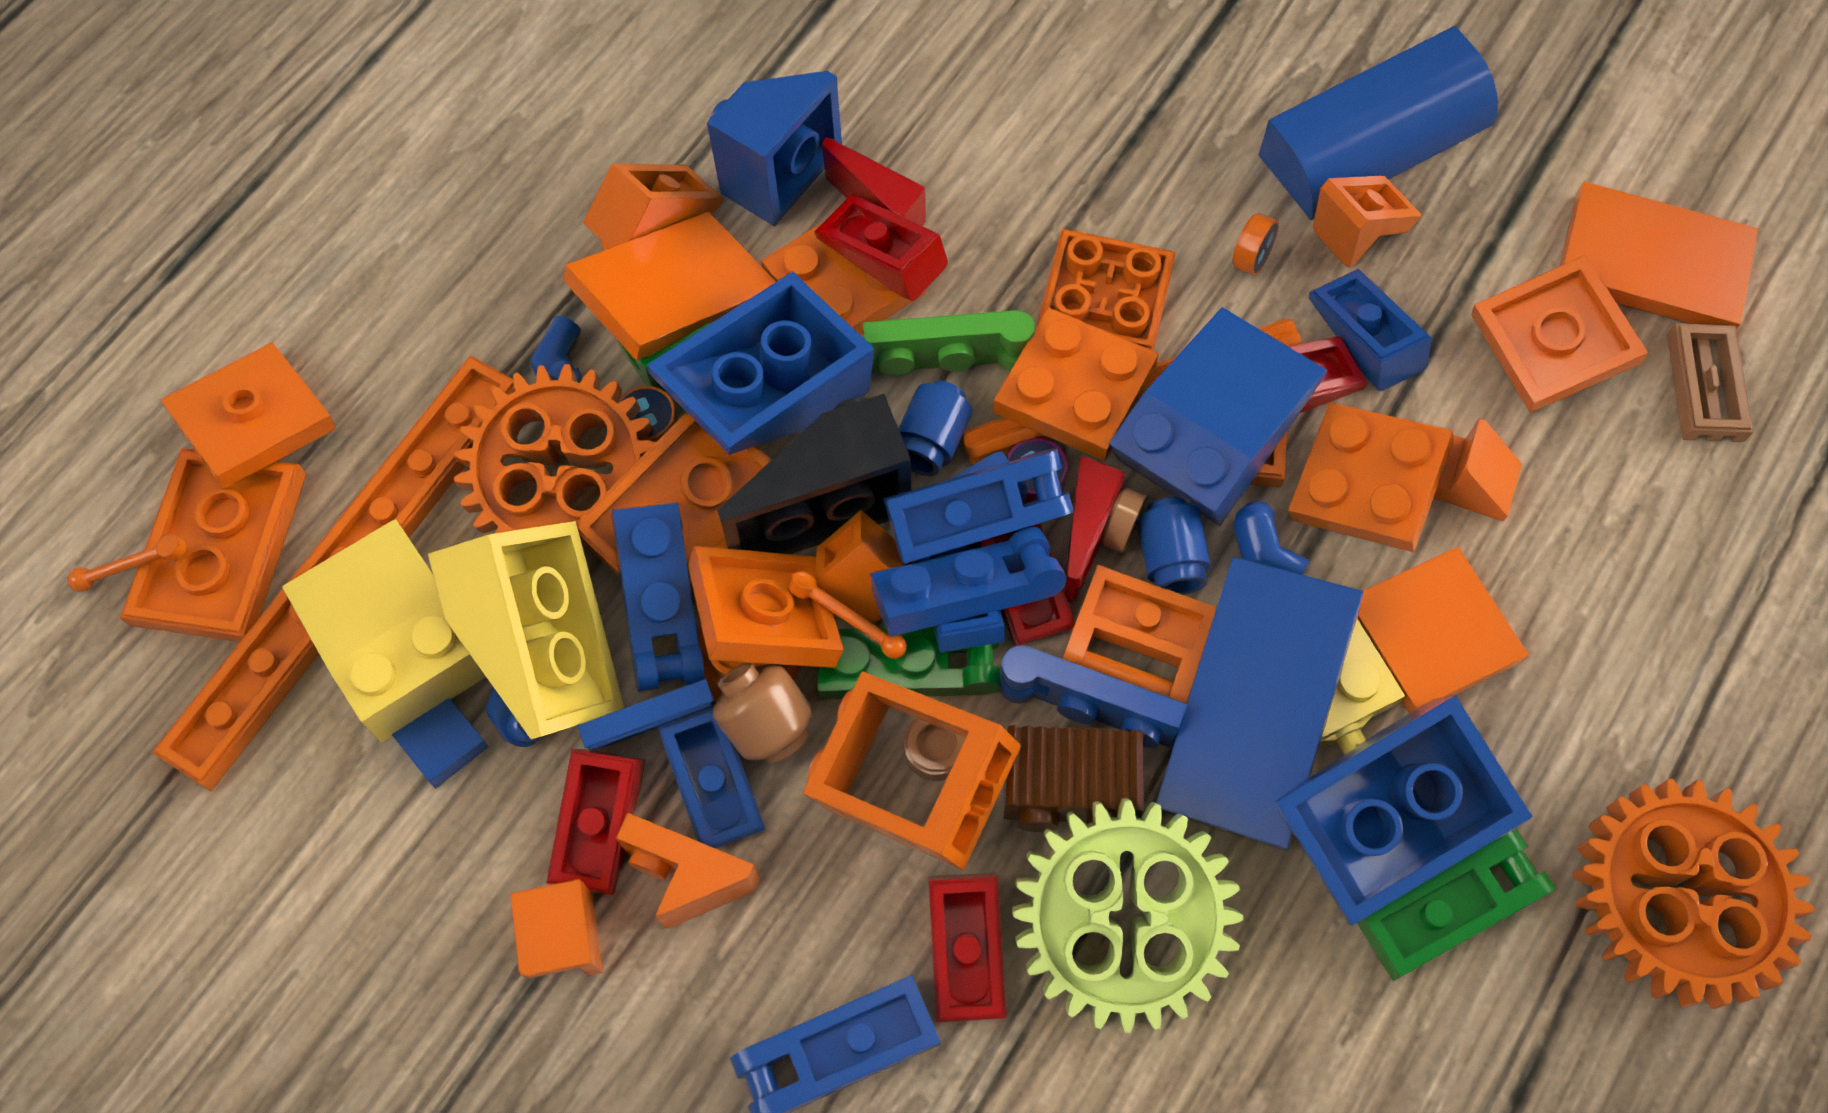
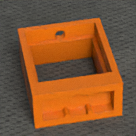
[803,671,1021,870]

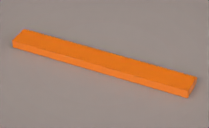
[151,355,515,791]

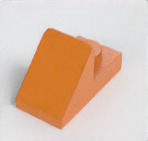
[1313,176,1423,268]
[1406,418,1522,522]
[616,813,760,928]

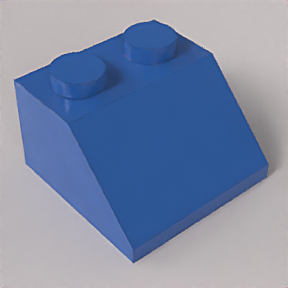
[707,71,842,227]

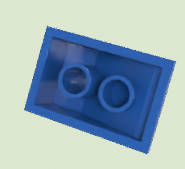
[647,271,874,455]
[1109,307,1327,526]
[1274,695,1533,926]

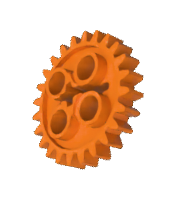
[453,364,656,559]
[1573,779,1815,1009]

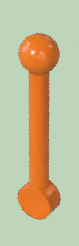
[67,534,187,592]
[789,571,907,659]

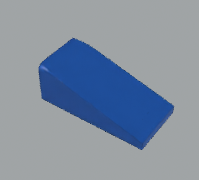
[1309,269,1432,391]
[657,706,766,848]

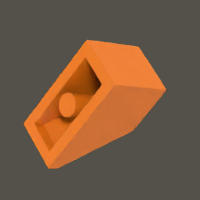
[583,163,724,250]

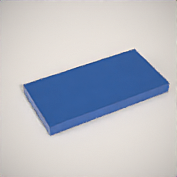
[1156,557,1363,851]

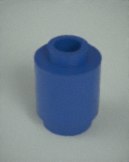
[898,381,973,476]
[1137,497,1211,595]

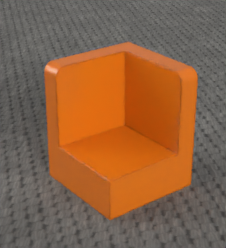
[815,510,914,624]
[510,879,603,978]

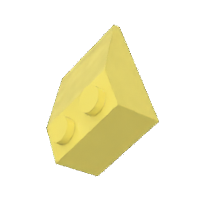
[282,519,486,743]
[428,521,625,739]

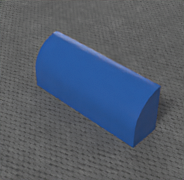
[1258,26,1498,220]

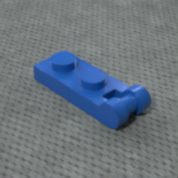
[884,449,1074,563]
[611,502,704,692]
[871,526,1066,637]
[1000,645,1187,747]
[730,975,941,1113]

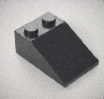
[717,394,911,554]

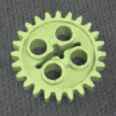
[1012,798,1243,1033]

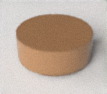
[1101,487,1148,554]
[904,718,966,781]

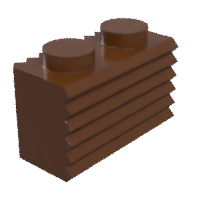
[1003,725,1144,832]

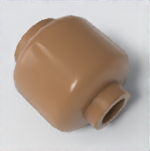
[713,662,812,764]

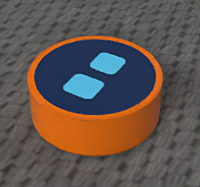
[1232,213,1279,276]
[618,386,678,442]

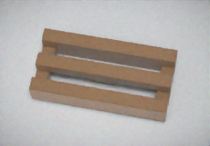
[1667,324,1754,442]

